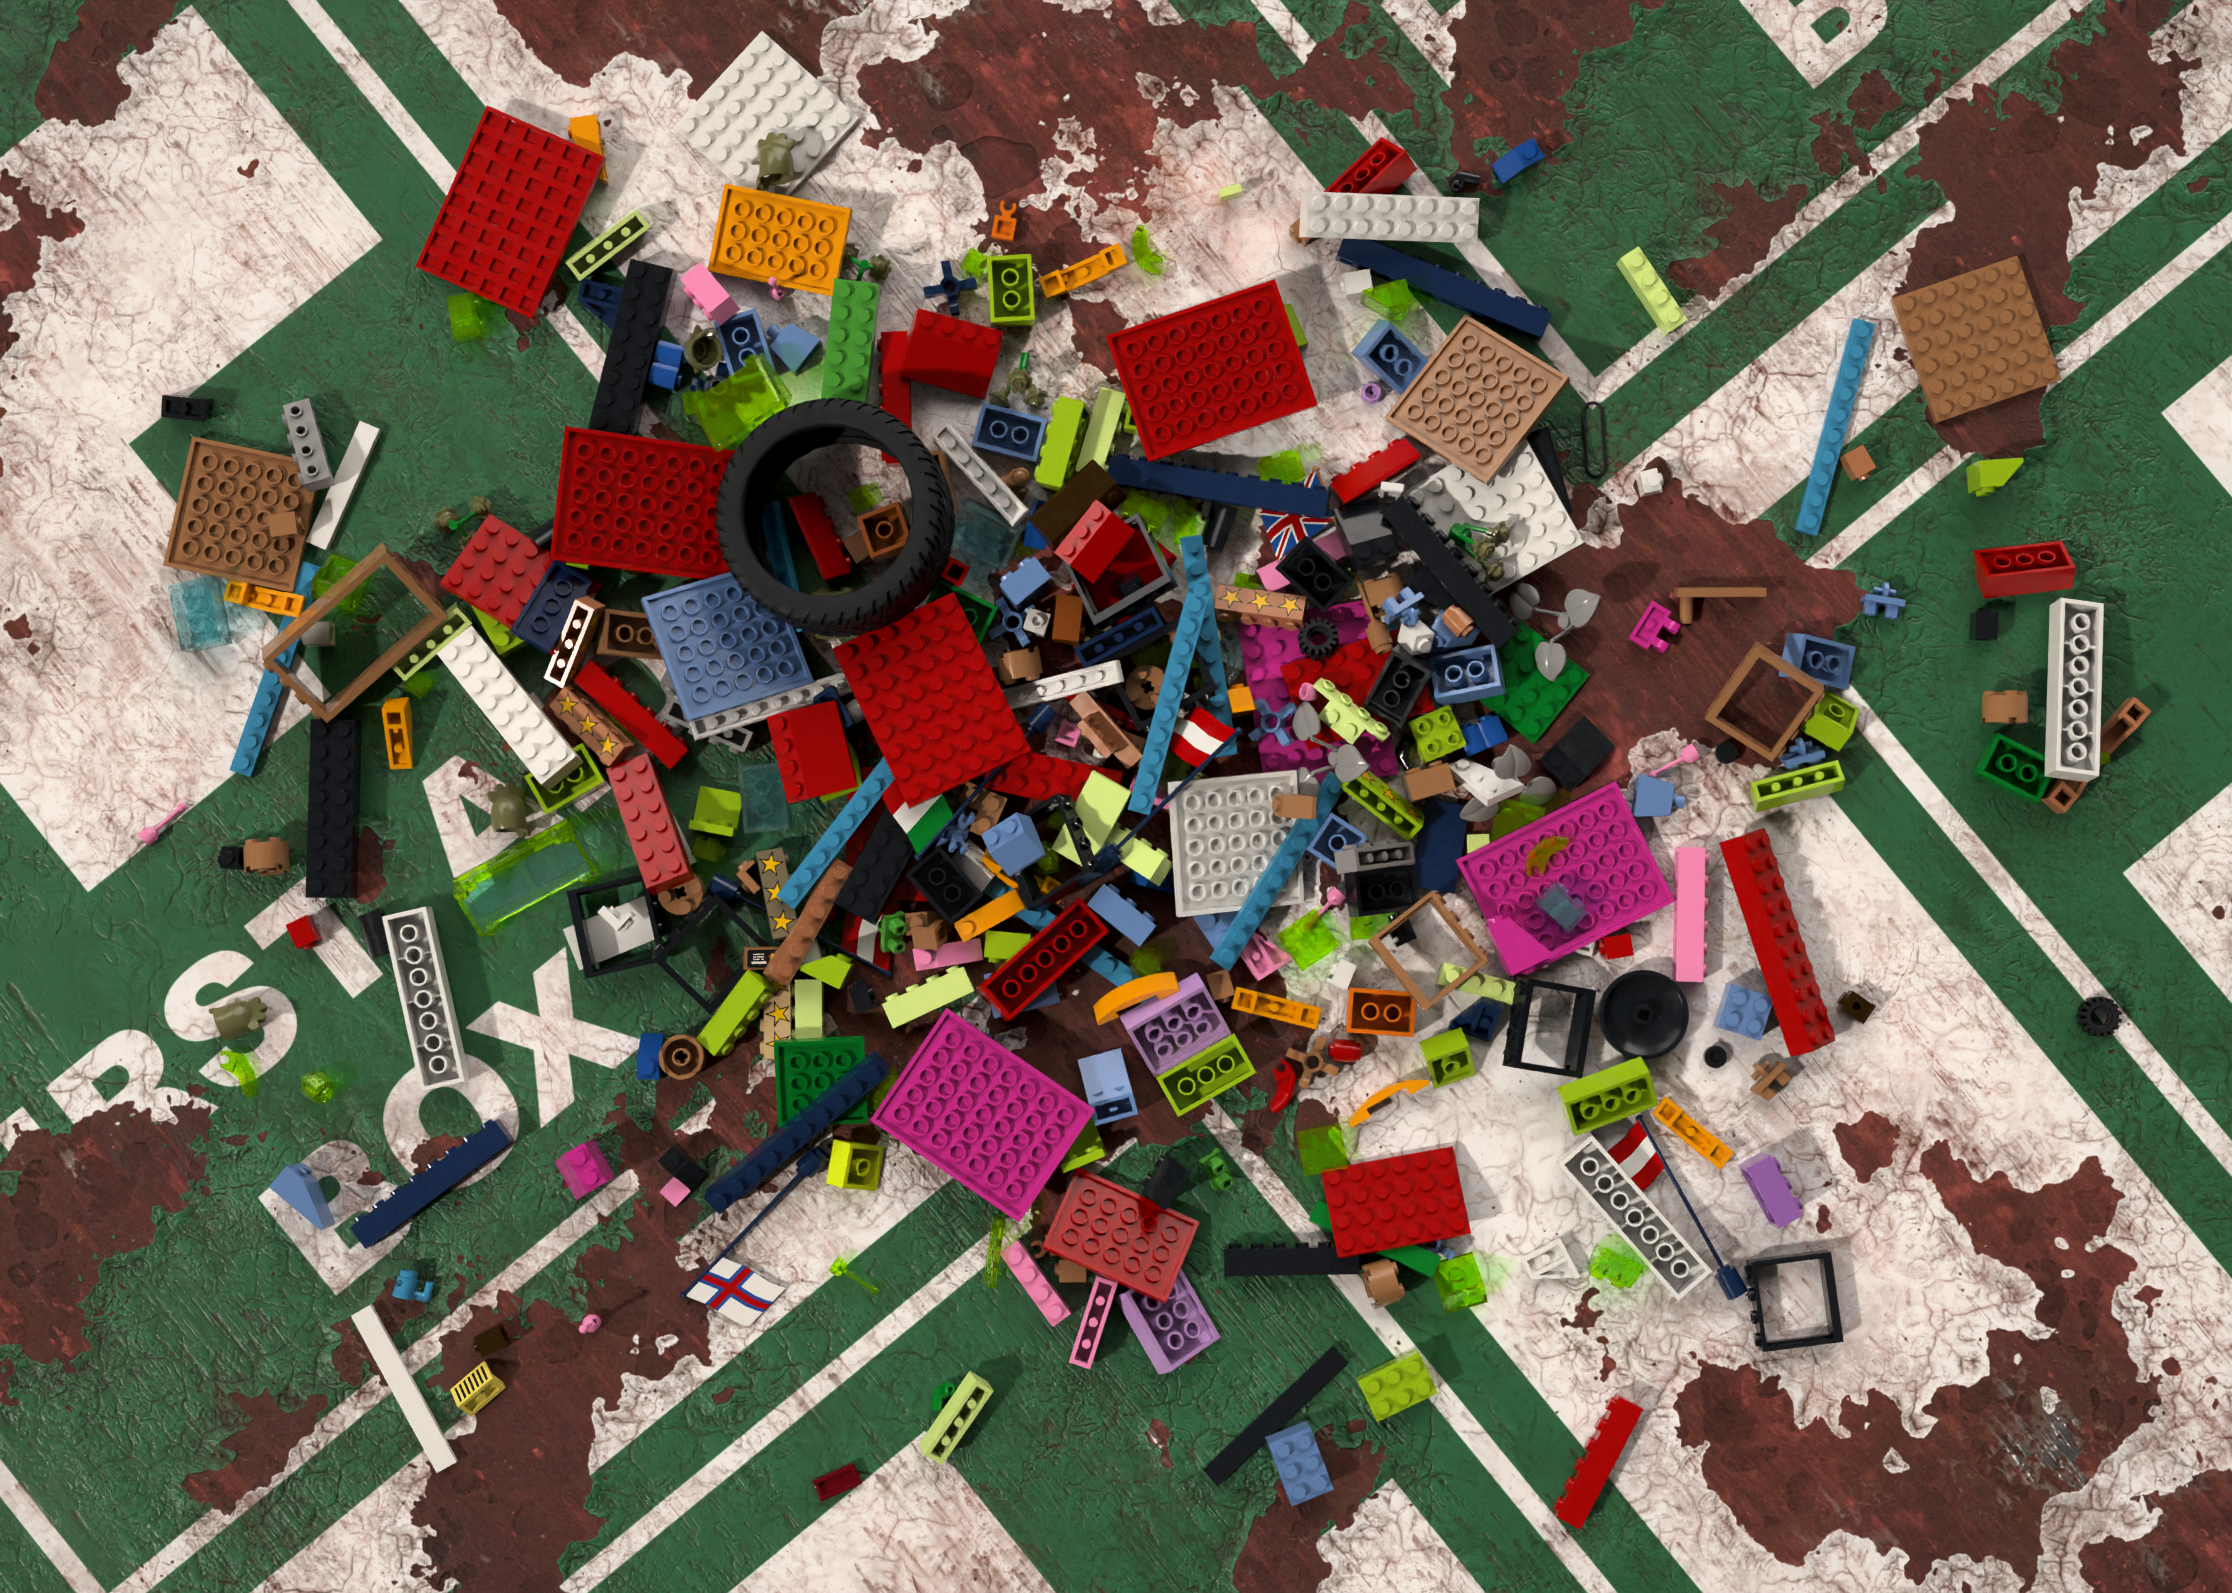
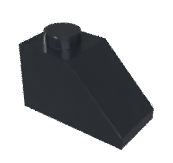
[658,1143,709,1190]

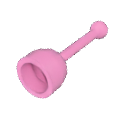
[768,277,787,301]
[1648,743,1700,778]
[138,803,186,847]
[1303,886,1347,932]
[579,1314,601,1334]

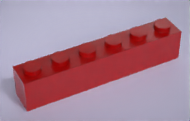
[877,331,913,467]
[572,660,691,771]
[1553,1393,1643,1530]

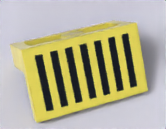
[450,1361,506,1417]

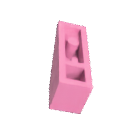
[913,938,984,971]

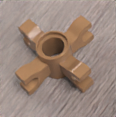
[1285,1035,1339,1089]

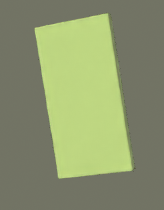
[1051,770,1132,866]

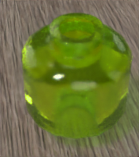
[1034,841,1063,875]
[1129,947,1163,978]
[301,1070,335,1104]

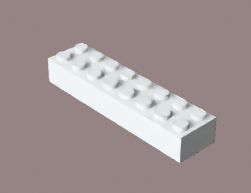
[1299,191,1480,243]
[2044,598,2104,782]
[437,625,583,790]
[382,907,470,1092]
[1556,1132,1712,1301]

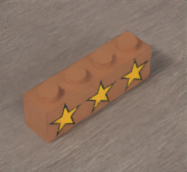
[1214,585,1307,631]
[544,596,605,688]
[549,685,635,767]

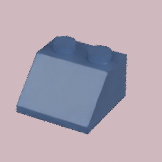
[1424,609,1481,657]
[981,813,1046,877]

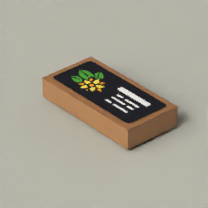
[743,946,780,970]

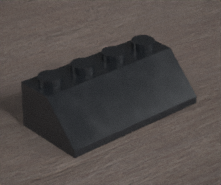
[1526,427,1573,514]

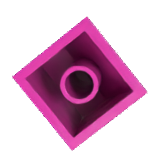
[1483,914,1553,976]
[555,1139,616,1200]

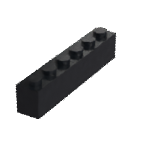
[1223,1241,1359,1276]

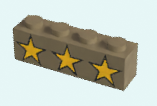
[756,847,799,942]

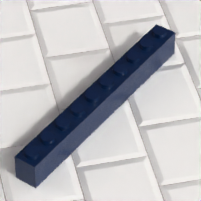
[1335,239,1552,342]
[1108,453,1331,520]
[704,1049,889,1215]

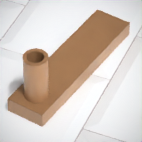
[1673,587,1767,624]

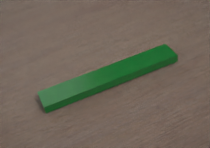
[1309,1200,1441,1278]

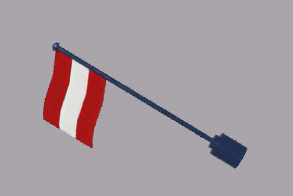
[1094,707,1243,877]
[706,872,900,977]
[1607,1115,1748,1300]

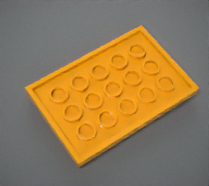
[708,184,853,297]

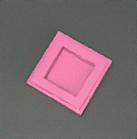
[1055,720,1081,749]
[660,1177,692,1207]

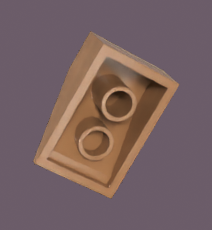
[594,609,663,660]

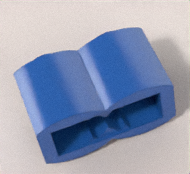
[648,340,688,392]
[1459,713,1508,758]

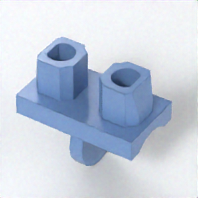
[1860,582,1906,620]
[1381,587,1424,626]
[1780,737,1825,773]

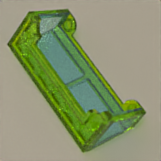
[453,816,599,938]

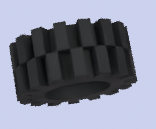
[1298,618,1339,661]
[2076,996,2122,1037]

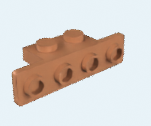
[1070,691,1143,769]

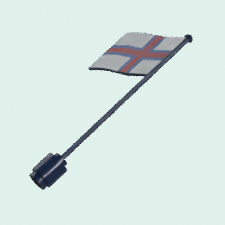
[680,1145,829,1326]

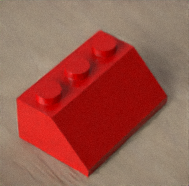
[1054,500,1137,585]

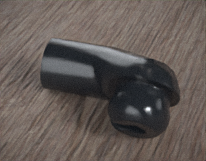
[1449,171,1480,191]
[1396,737,1415,771]

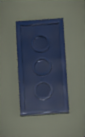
[509,561,594,655]
[1414,798,1468,894]

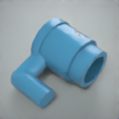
[392,1269,435,1302]

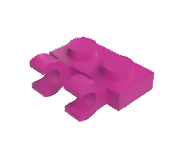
[1628,600,1681,653]

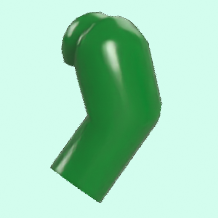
[931,1381,956,1411]

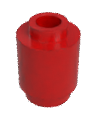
[1328,1039,1361,1063]

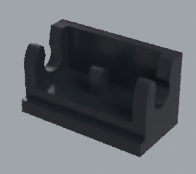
[161,394,214,422]

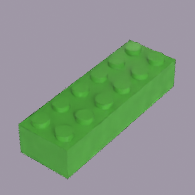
[821,278,881,404]

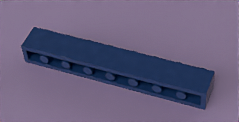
[350,1119,515,1249]

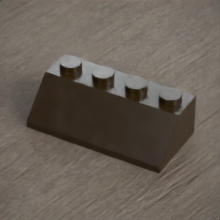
[1028,459,1127,552]

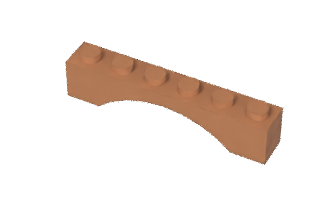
[2041,697,2151,814]
[763,857,853,985]

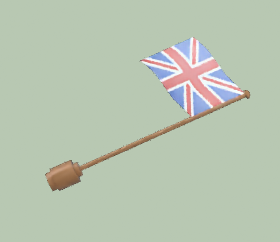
[1260,465,1393,655]

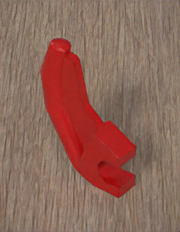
[1270,1059,1297,1114]

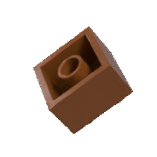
[857,501,911,563]
[1052,594,1087,645]

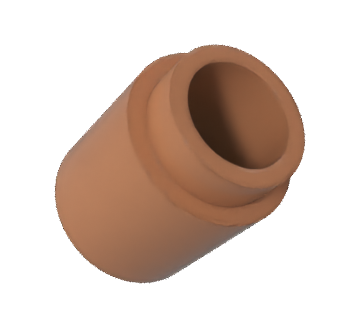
[1441,605,1474,638]

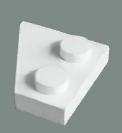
[1520,1238,1580,1279]

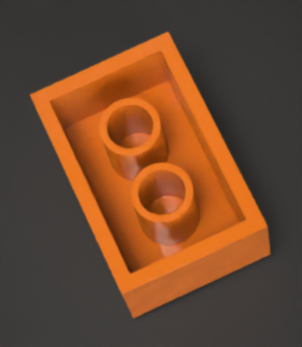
[1345,987,1416,1037]

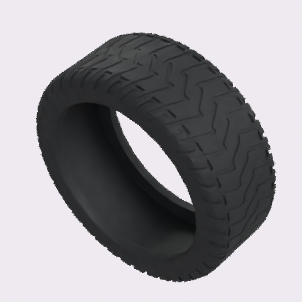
[715,398,955,637]

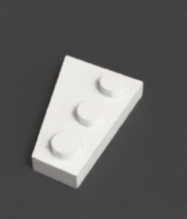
[1449,758,1524,807]

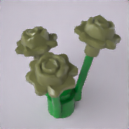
[1448,521,1510,583]

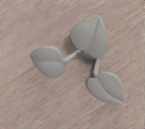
[1510,583,1601,681]
[1293,701,1370,797]
[1459,744,1557,822]

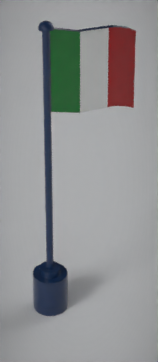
[882,702,1059,861]

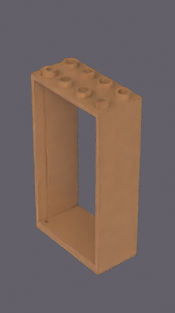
[261,542,448,723]

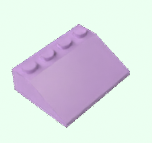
[1120,972,1231,1078]
[1114,1268,1221,1375]

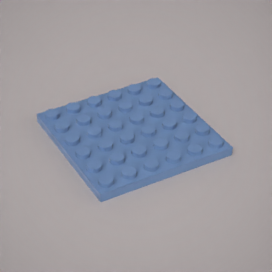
[641,572,814,723]

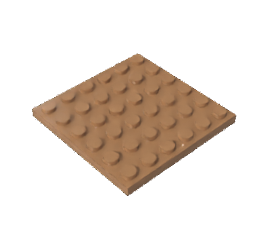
[1890,256,2062,424]
[1384,314,1570,486]
[163,436,318,593]

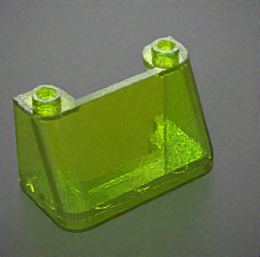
[688,352,793,452]

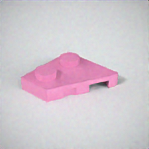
[1240,932,1294,981]

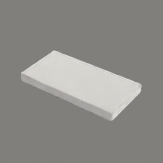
[563,896,663,970]

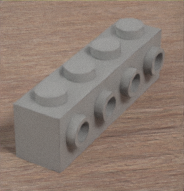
[281,398,335,492]
[663,697,756,756]
[1334,839,1415,874]

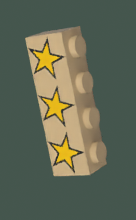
[760,970,793,1059]

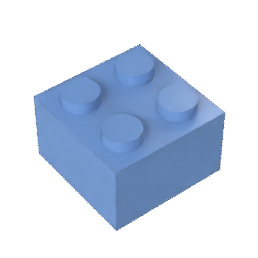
[1306,812,1368,875]
[1713,984,1772,1041]

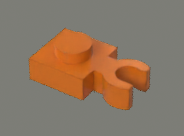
[991,201,1017,242]

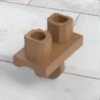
[1749,1061,1791,1101]

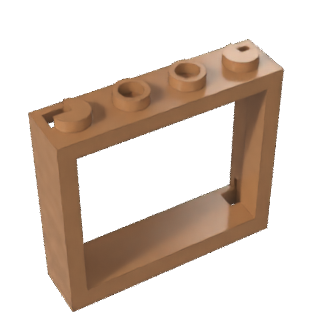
[1704,642,1825,762]
[1368,891,1489,1013]

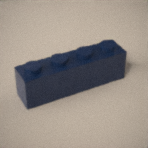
[1074,605,1164,668]

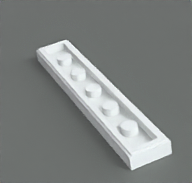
[306,421,382,551]
[932,421,1030,528]
[1002,660,1124,710]

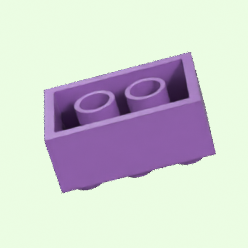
[1738,1152,1803,1228]

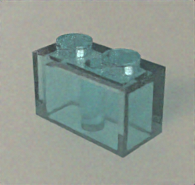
[1534,882,1588,933]

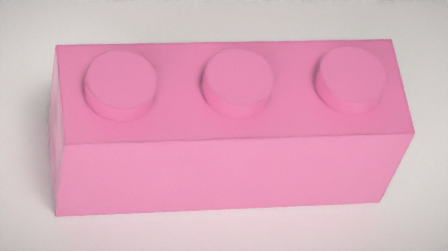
[680,262,740,326]

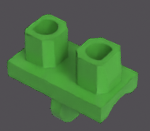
[877,910,907,954]
[1199,1148,1234,1191]

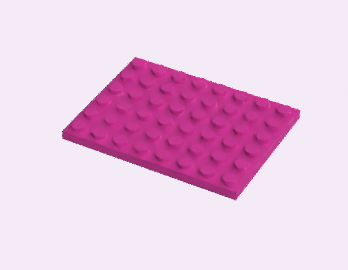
[1237,601,1398,783]
[1455,781,1675,980]
[870,1008,1096,1222]

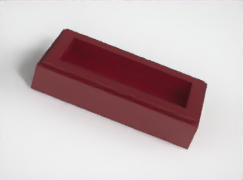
[812,1462,863,1502]

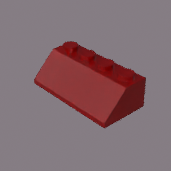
[1324,137,1417,195]
[1328,438,1421,507]
[788,492,854,585]
[1974,541,2076,599]

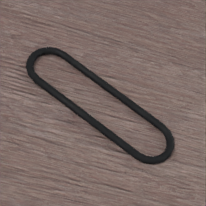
[1582,401,1607,478]

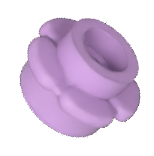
[1361,382,1382,404]

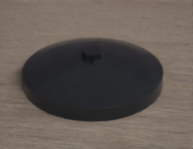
[1598,970,1689,1060]

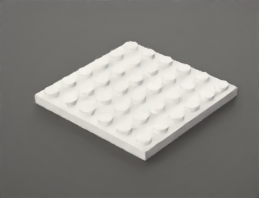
[673,31,860,196]
[1402,439,1584,594]
[1168,770,1304,917]

